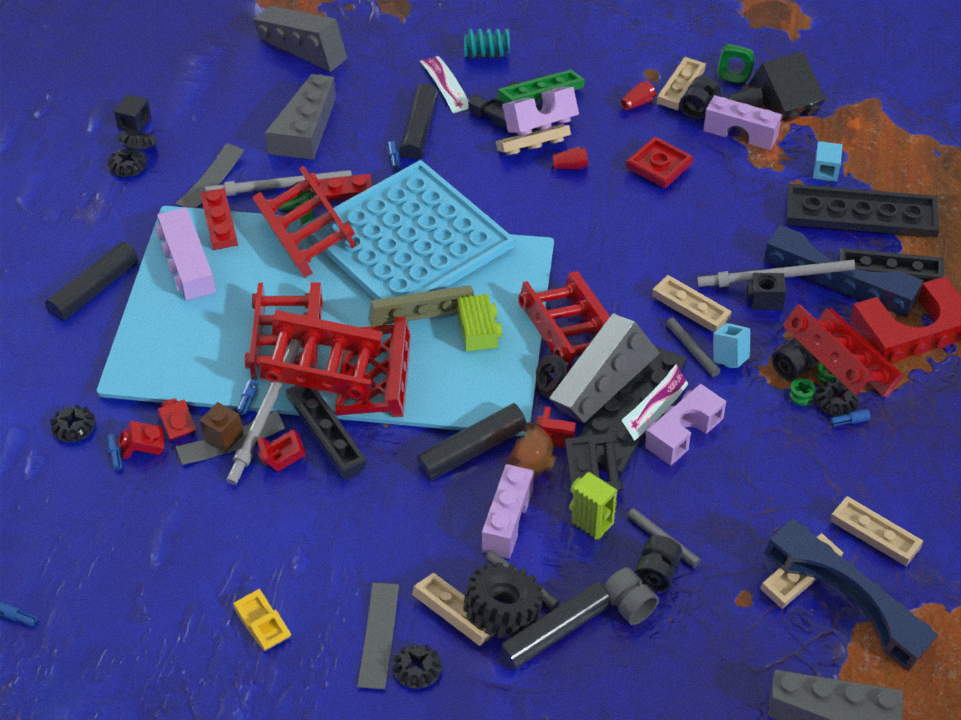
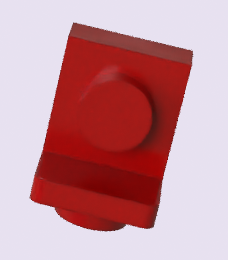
[536,407,576,448]

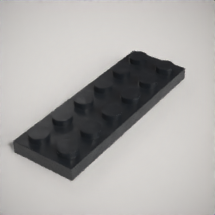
[786,183,940,237]
[579,346,687,478]

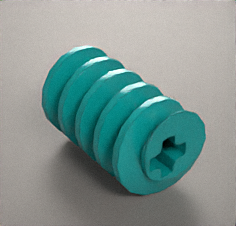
[464,28,510,58]

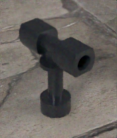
[468,81,519,129]

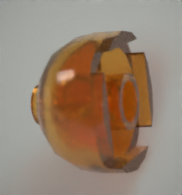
[507,422,556,479]

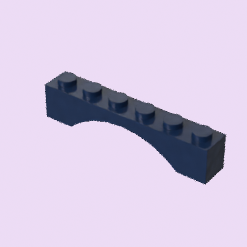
[764,225,923,318]
[764,518,938,672]

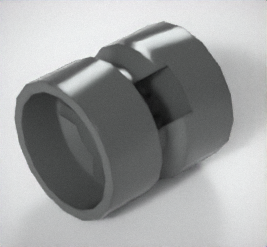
[603,567,659,625]

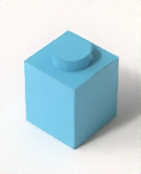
[813,141,842,182]
[713,323,750,368]

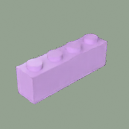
[155,207,216,301]

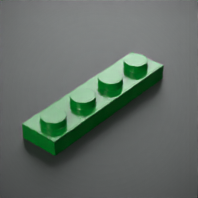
[497,70,585,103]

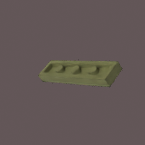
[368,285,474,327]

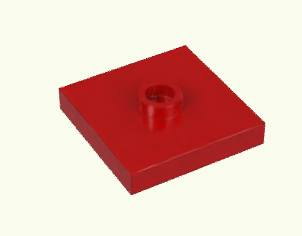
[626,136,694,188]

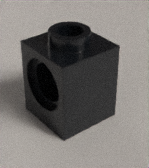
[114,94,152,132]
[746,273,786,310]

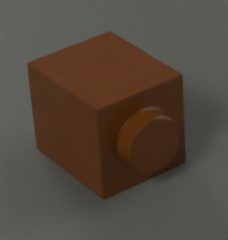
[199,402,244,452]

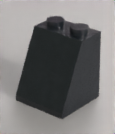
[748,51,826,121]

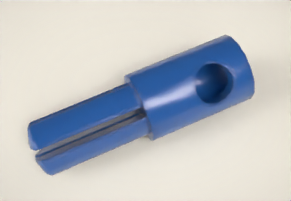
[387,141,400,170]
[237,379,259,415]
[831,408,870,426]
[106,434,122,471]
[0,601,37,627]

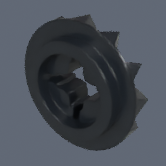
[118,131,157,149]
[107,147,147,177]
[536,354,569,398]
[815,379,860,416]
[50,404,96,442]
[392,642,442,689]

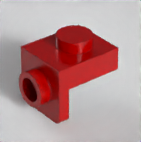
[157,398,196,441]
[118,421,164,459]
[257,429,306,472]

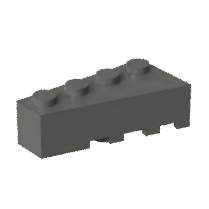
[253,6,347,72]
[265,74,336,160]
[549,313,660,423]
[768,670,903,720]

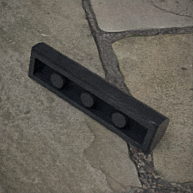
[399,83,438,159]
[45,241,139,321]
[838,248,944,283]
[286,385,367,479]
[417,403,527,481]
[500,582,611,671]

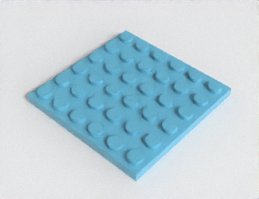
[302,160,515,300]

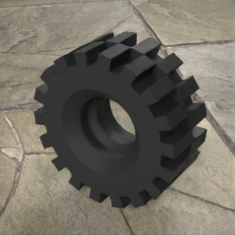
[463,562,544,638]

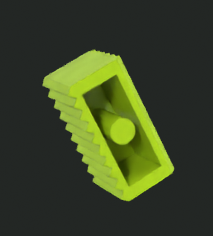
[457,293,502,352]
[569,472,618,539]

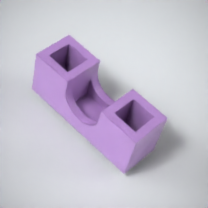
[502,87,579,136]
[704,95,782,150]
[645,384,726,466]
[482,464,534,559]

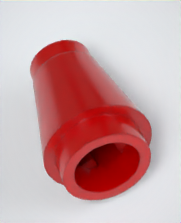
[620,81,656,111]
[553,146,588,170]

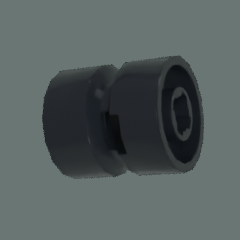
[679,76,720,119]
[771,338,820,382]
[634,535,683,592]

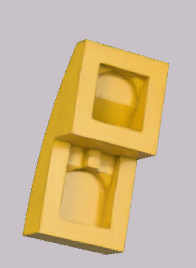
[233,589,291,651]

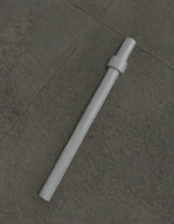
[205,170,352,196]
[698,260,855,287]
[226,339,302,485]

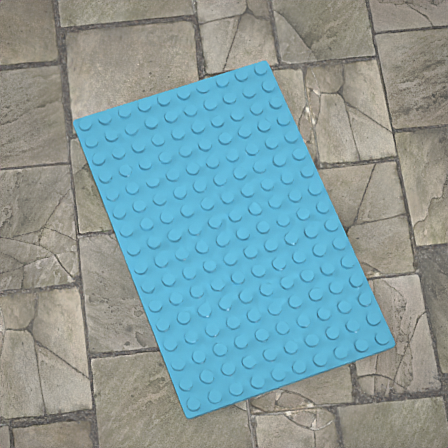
[97,206,554,436]

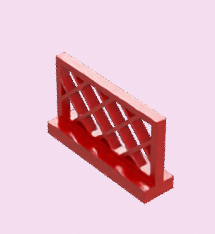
[335,317,411,417]

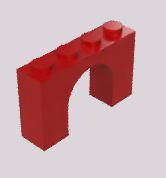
[850,276,961,363]

